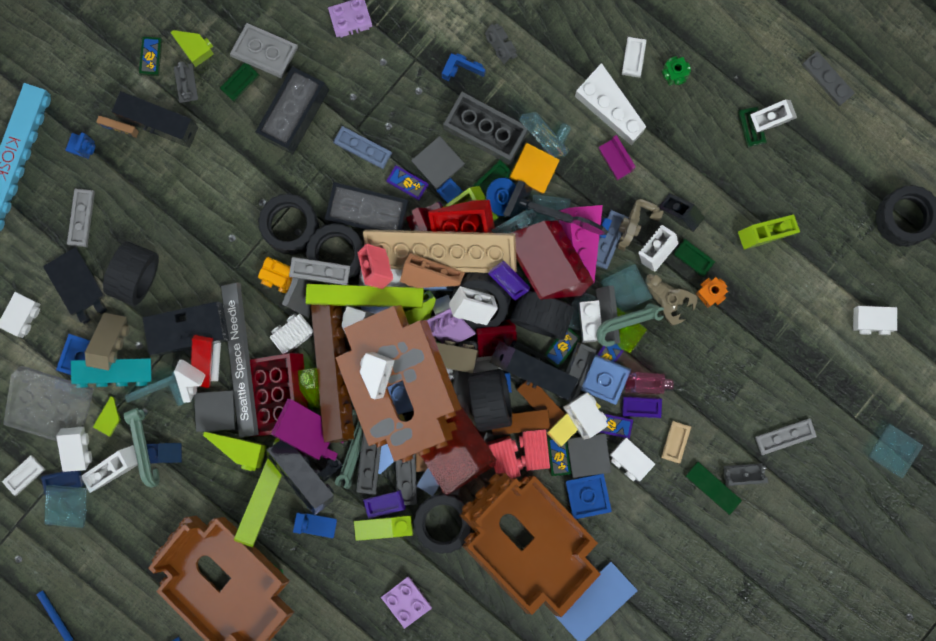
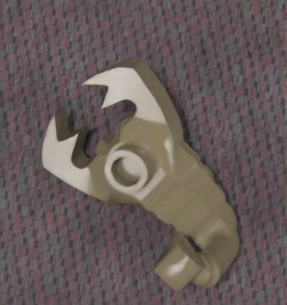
[616,199,663,251]
[645,274,697,326]

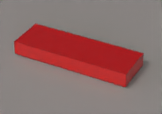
[191,335,213,388]

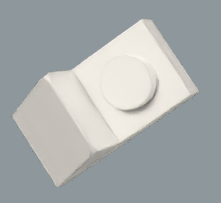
[174,360,205,403]

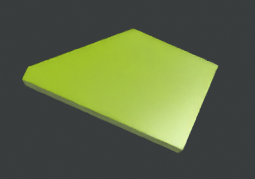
[93,396,121,437]

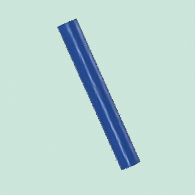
[37,591,74,641]

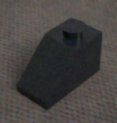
[659,193,705,232]

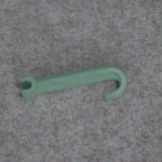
[597,303,664,347]
[124,408,160,488]
[335,409,363,489]

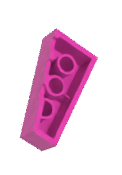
[558,205,603,283]

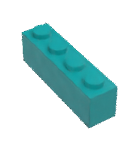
[71,358,152,388]

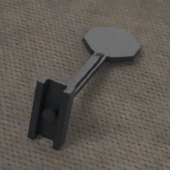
[503,181,608,235]

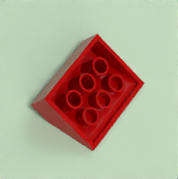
[428,200,496,233]

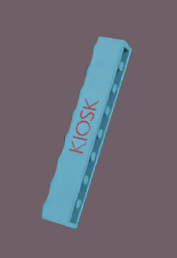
[0,83,51,231]

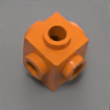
[695,277,728,308]

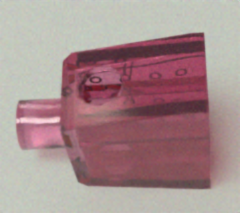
[625,372,674,395]

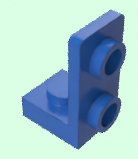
[442,53,486,81]
[65,133,95,159]
[293,512,337,538]

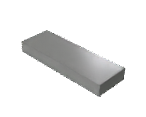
[67,189,95,247]
[289,257,350,285]
[755,419,817,455]

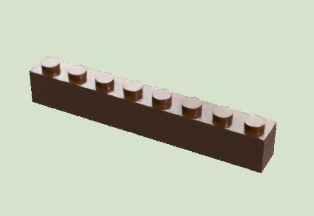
[311,305,354,443]

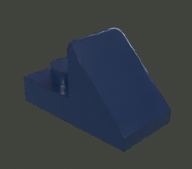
[146,443,182,464]

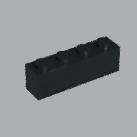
[267,440,334,515]

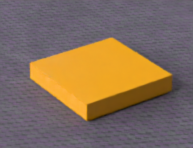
[510,143,560,194]

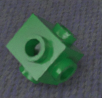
[662,56,691,86]

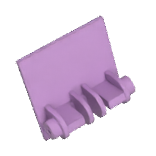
[328,0,373,38]
[427,308,476,344]
[381,576,432,629]

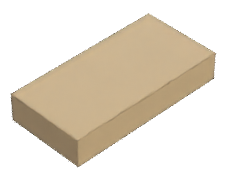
[661,421,691,464]

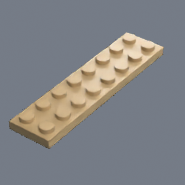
[363,230,517,273]

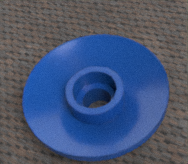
[486,178,516,216]

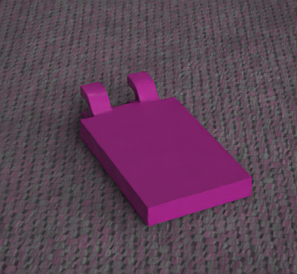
[271,399,344,461]

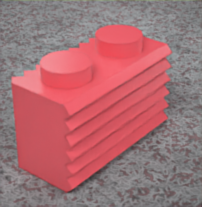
[358,244,393,289]
[519,429,550,471]
[487,436,523,479]

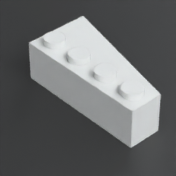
[575,63,646,145]

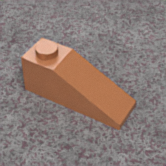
[400,253,465,288]

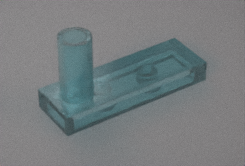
[519,112,571,157]
[125,374,187,406]

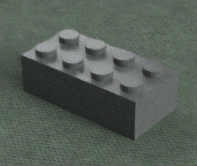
[443,92,529,165]

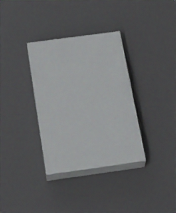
[230,23,298,79]

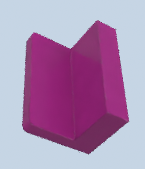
[598,135,636,181]

